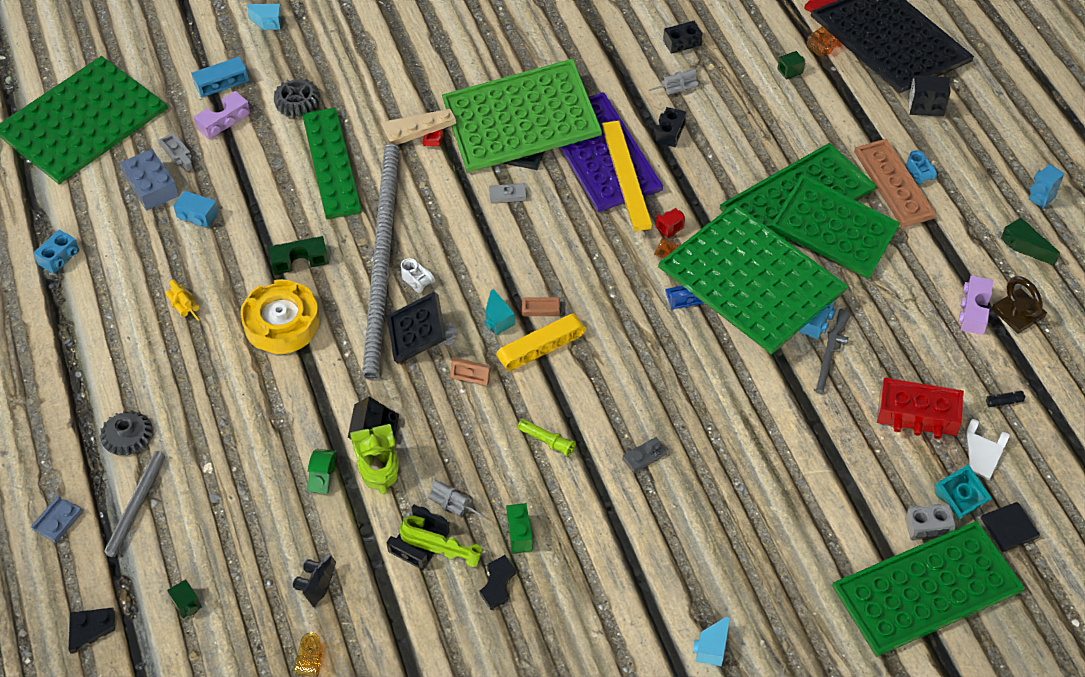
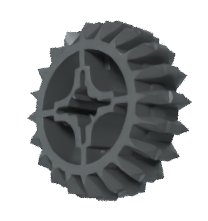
[274,78,320,118]

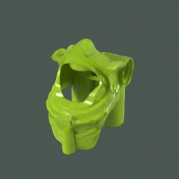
[350,424,399,495]

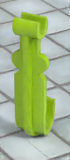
[399,516,482,567]

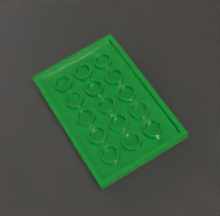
[770,174,900,279]

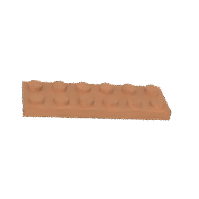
[854,139,936,228]

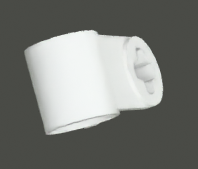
[401,258,435,293]

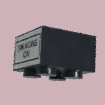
[908,76,951,117]

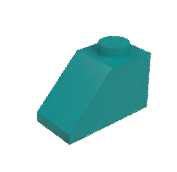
[484,289,515,335]

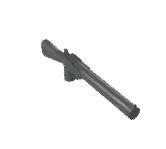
[814,309,851,394]

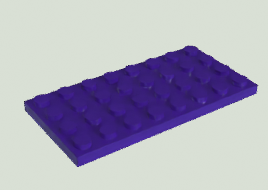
[559,92,663,212]

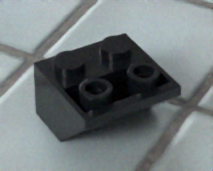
[347,396,399,439]

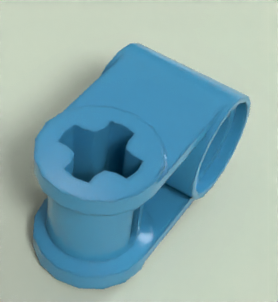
[906,150,937,185]

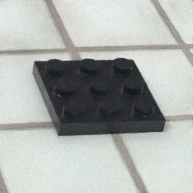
[387,291,446,364]

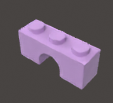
[194,91,250,139]
[958,276,993,335]

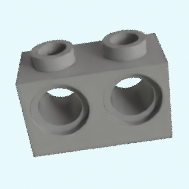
[905,504,955,540]

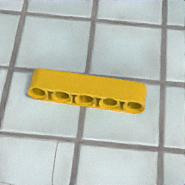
[496,313,586,371]

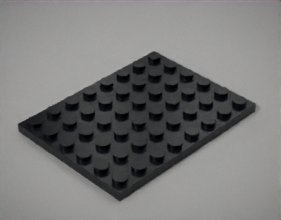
[810,0,974,93]

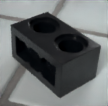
[663,20,703,54]
[653,107,686,148]

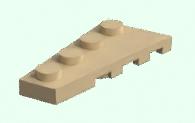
[381,109,457,145]

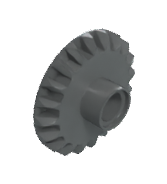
[99,410,153,455]

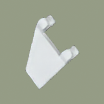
[966,419,1010,480]

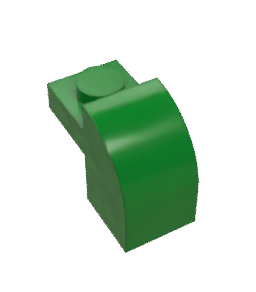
[307,448,337,494]

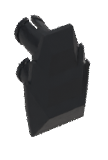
[293,555,336,607]

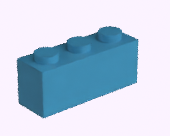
[191,57,249,98]

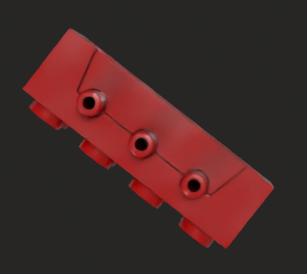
[877,377,964,439]

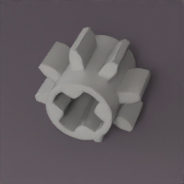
[439,322,458,346]

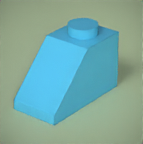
[247,4,282,30]
[693,617,730,667]

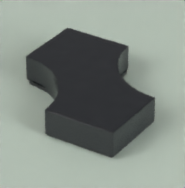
[479,555,516,610]

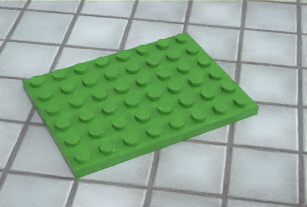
[442,58,602,173]

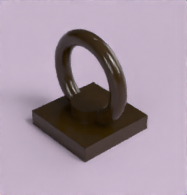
[992,276,1047,334]

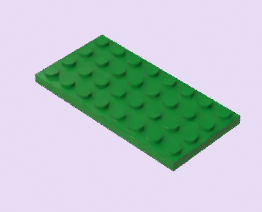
[720,143,877,242]
[832,521,1025,657]

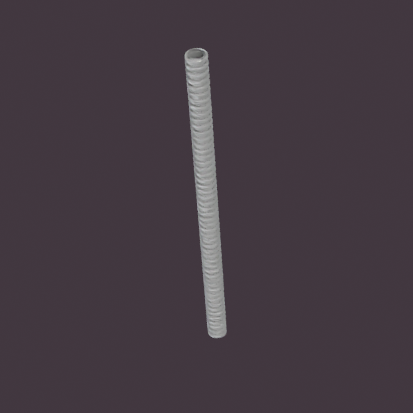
[362,144,400,380]

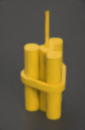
[165,279,200,321]

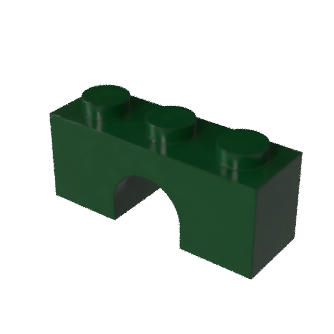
[268,236,329,275]

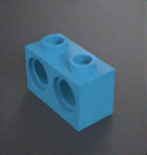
[33,229,79,274]

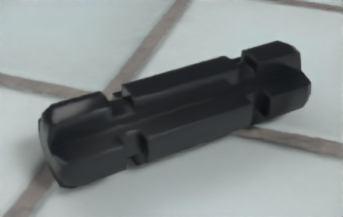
[986,390,1025,407]

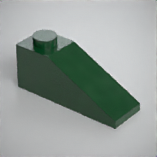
[1001,218,1060,265]

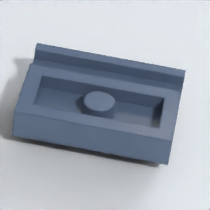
[31,496,83,543]

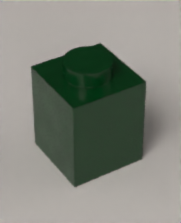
[777,51,805,80]
[167,579,202,619]

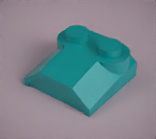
[934,464,992,519]

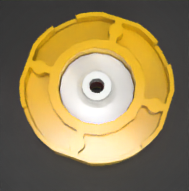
[241,280,320,354]

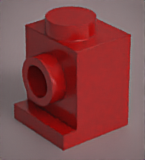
[656,208,685,238]

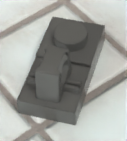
[622,437,667,473]

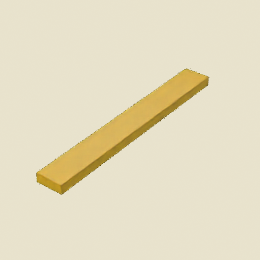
[602,121,652,232]

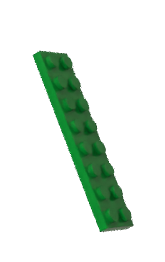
[302,107,361,220]

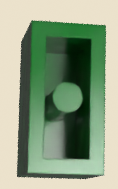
[506,503,533,554]

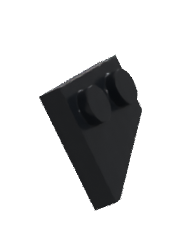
[68,607,115,654]

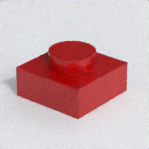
[422,130,444,147]

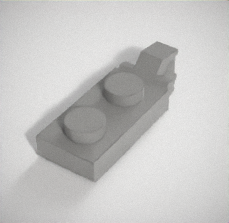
[158,132,193,172]

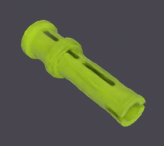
[517,418,576,458]

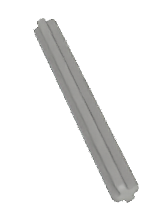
[104,451,165,557]

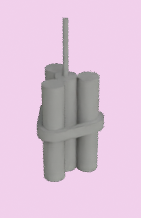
[649,69,698,95]
[428,480,484,518]

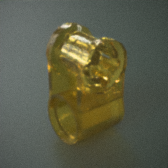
[294,632,323,677]

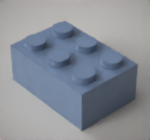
[120,149,179,211]

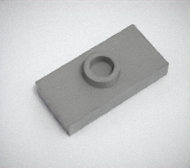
[489,183,526,203]

